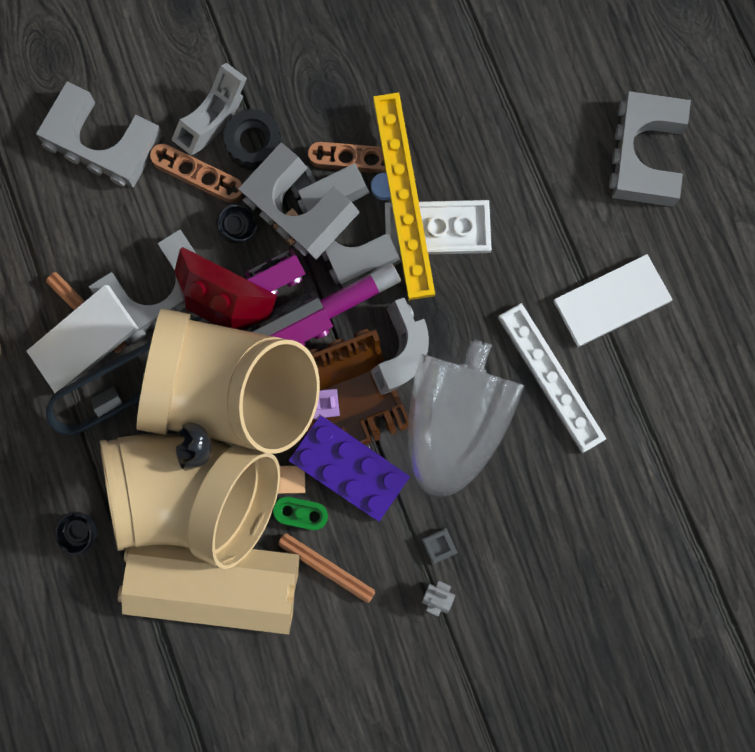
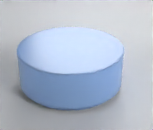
[371,173,391,200]

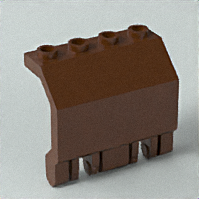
[300,329,411,445]

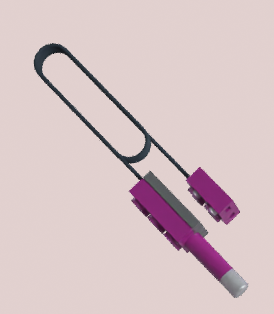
[46,248,401,436]

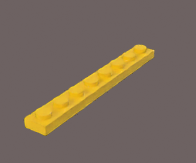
[373,92,435,300]

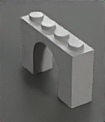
[36,82,163,188]
[609,91,691,207]
[238,143,360,259]
[298,163,402,288]
[89,230,196,344]

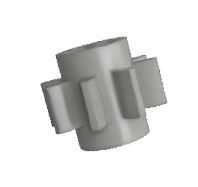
[421,581,455,617]

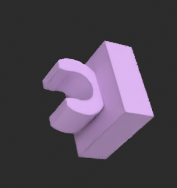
[313,389,340,419]

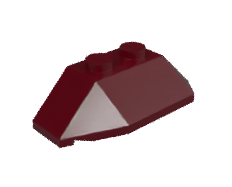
[174,247,277,330]

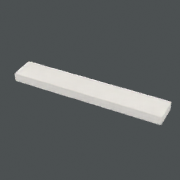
[498,303,606,453]

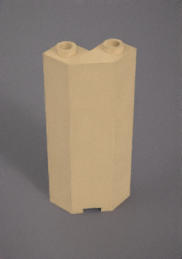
[118,545,299,634]

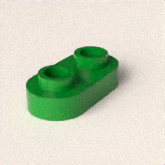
[273,497,328,531]

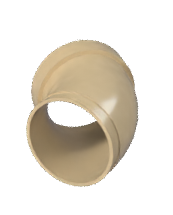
[136,308,320,454]
[100,434,280,569]

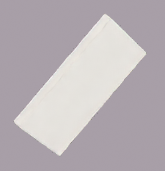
[385,200,491,255]
[553,254,673,347]
[27,285,139,393]

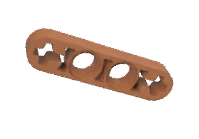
[308,142,386,174]
[150,144,244,203]

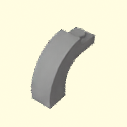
[172,63,247,155]
[370,298,429,395]

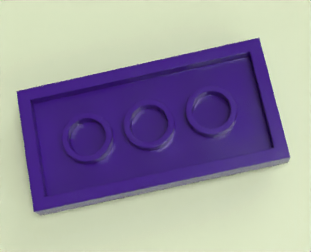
[288,414,410,521]

